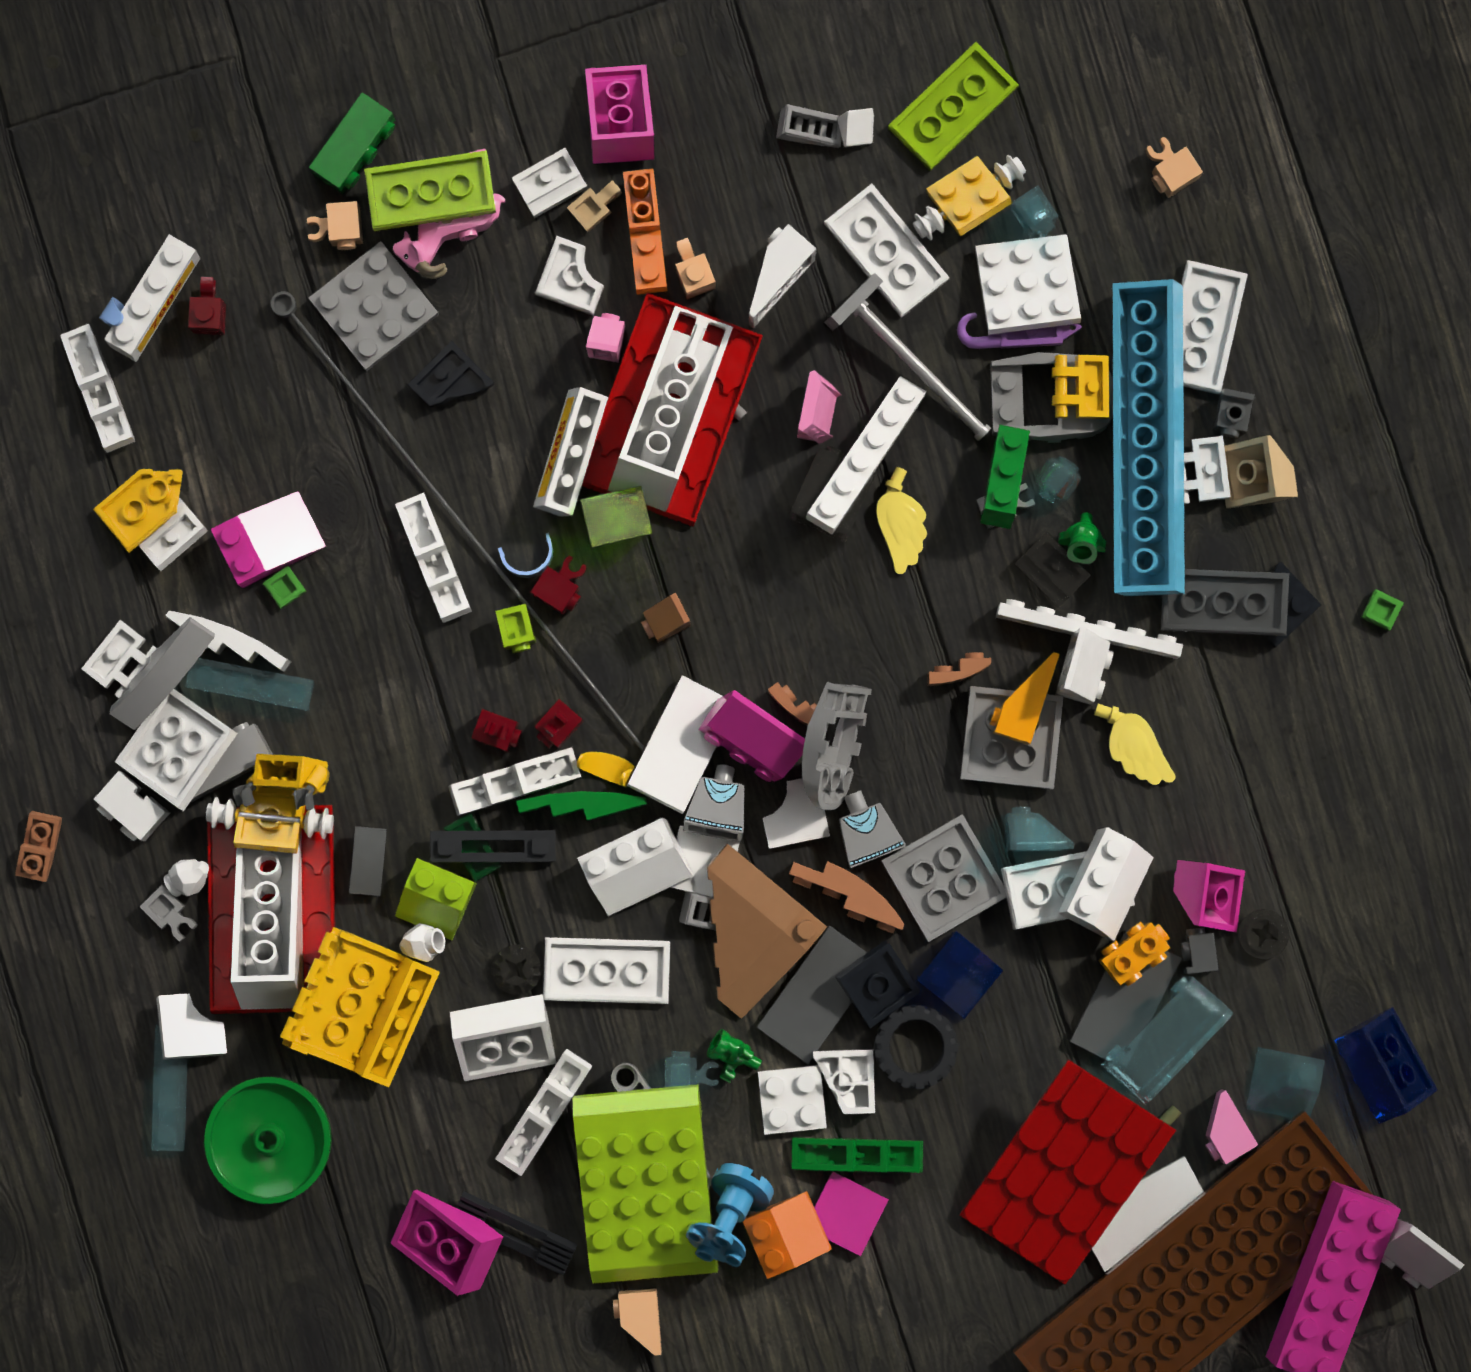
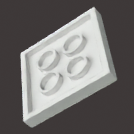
[975,234,1081,335]
[115,689,238,811]

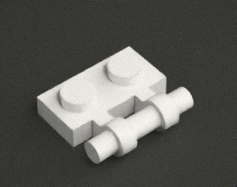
[1184,436,1231,504]
[81,620,157,698]

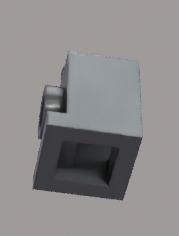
[1213,389,1255,438]
[1181,927,1218,974]

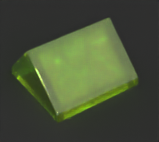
[581,486,652,547]

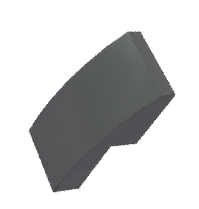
[349,826,386,896]

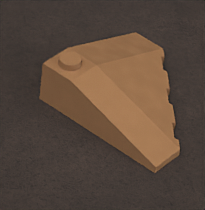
[707,844,827,1019]

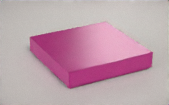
[814,1171,889,1256]

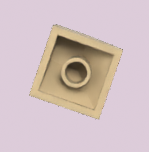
[1224,435,1298,508]

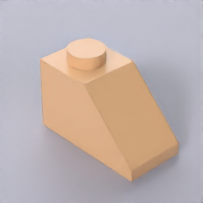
[613,1288,662,1356]

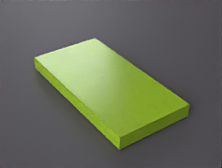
[888,42,1019,171]
[364,150,496,231]

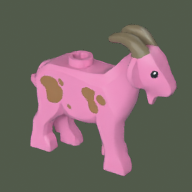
[393,149,505,279]

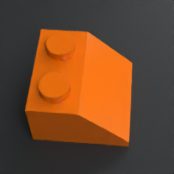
[743,1191,832,1279]

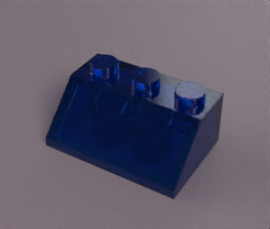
[1334,1007,1438,1124]

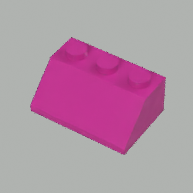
[698,690,805,782]

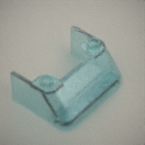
[1100,976,1233,1104]

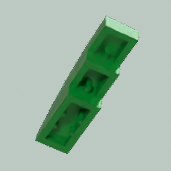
[516,791,648,821]
[792,1137,923,1173]

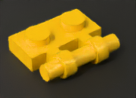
[1052,355,1109,419]

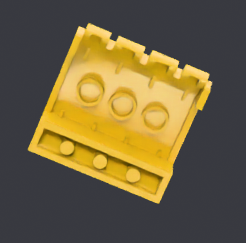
[280,927,440,1087]

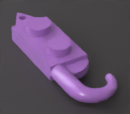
[957,313,1082,349]

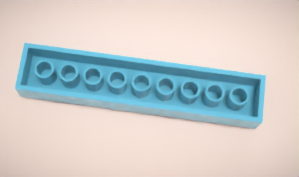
[1113,279,1185,596]

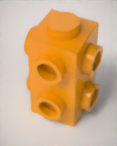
[1098,921,1170,987]

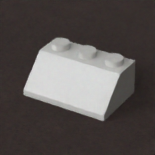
[577,818,693,916]
[1058,827,1154,941]
[450,994,556,1081]

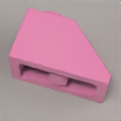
[586,313,625,363]
[1205,1089,1258,1164]

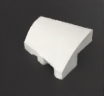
[813,1049,875,1114]

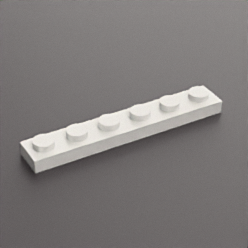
[806,376,927,534]
[996,599,1183,659]

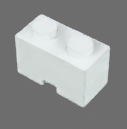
[94,771,170,841]

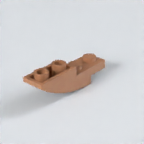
[789,861,904,934]

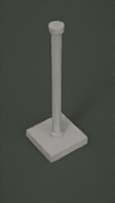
[824,273,991,441]

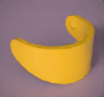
[577,752,634,787]

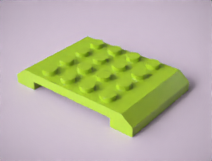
[572,1084,718,1284]

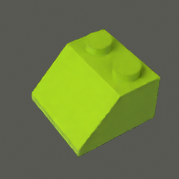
[395,858,477,941]

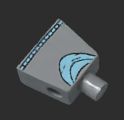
[683,765,744,842]
[839,790,906,869]

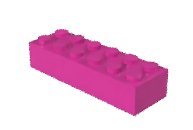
[1265,1181,1401,1372]

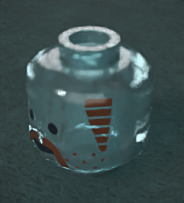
[1035,455,1081,503]

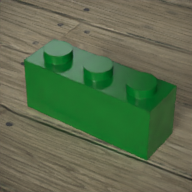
[309,92,396,195]
[980,425,1030,529]

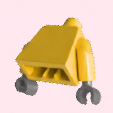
[233,754,330,810]

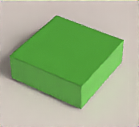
[263,566,307,609]
[1361,589,1404,631]

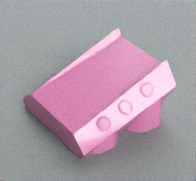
[797,370,842,444]

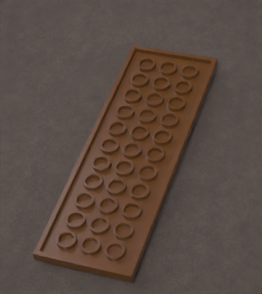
[1013,1110,1373,1372]

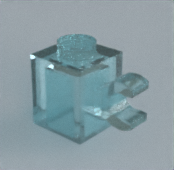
[1010,186,1059,239]
[665,1051,719,1087]

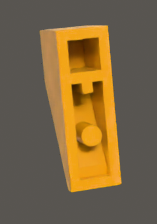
[990,652,1060,745]

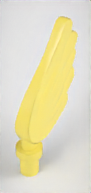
[876,467,927,574]
[1094,703,1175,785]

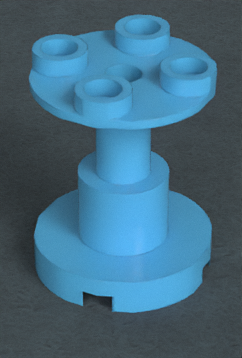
[686,1163,774,1267]

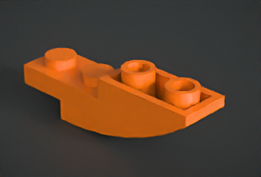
[623,168,667,295]

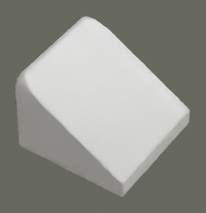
[837,108,874,147]

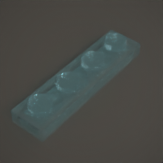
[185,658,315,711]
[151,1024,187,1151]

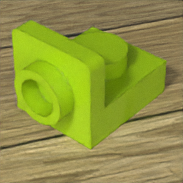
[495,604,536,653]

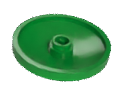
[204,1077,332,1204]

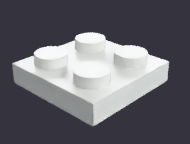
[758,1065,827,1135]

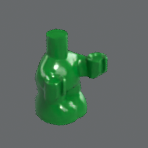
[1058,512,1106,564]
[707,1029,762,1083]

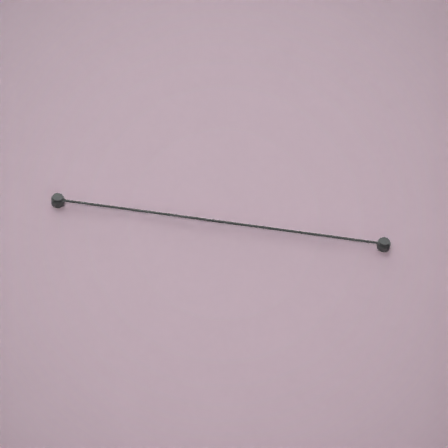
[271,291,645,752]

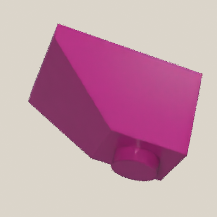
[1173,860,1245,932]

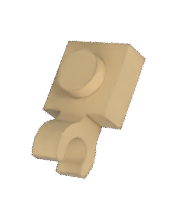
[567,180,622,232]

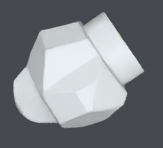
[164,859,209,897]
[399,923,445,962]

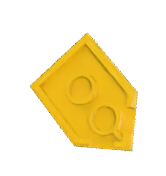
[93,469,183,553]

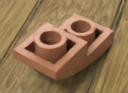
[927,652,991,686]
[768,682,817,726]
[15,811,62,882]

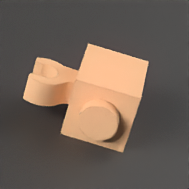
[1146,137,1203,198]
[307,201,363,250]
[675,238,716,300]

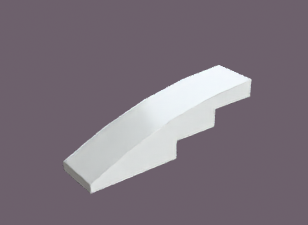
[60,324,136,453]
[395,493,472,623]
[165,611,291,672]
[448,747,581,816]
[495,1049,592,1176]

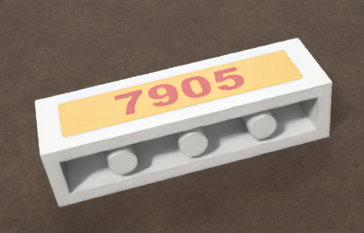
[104,234,200,362]
[533,387,608,517]

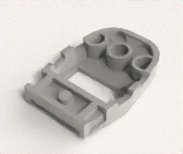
[990,352,1113,443]
[802,682,872,810]

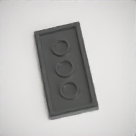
[1161,569,1290,636]
[757,926,867,1064]
[1070,930,1182,1070]

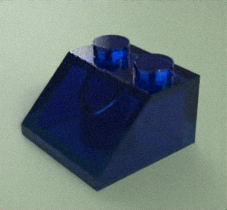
[916,931,1003,1019]

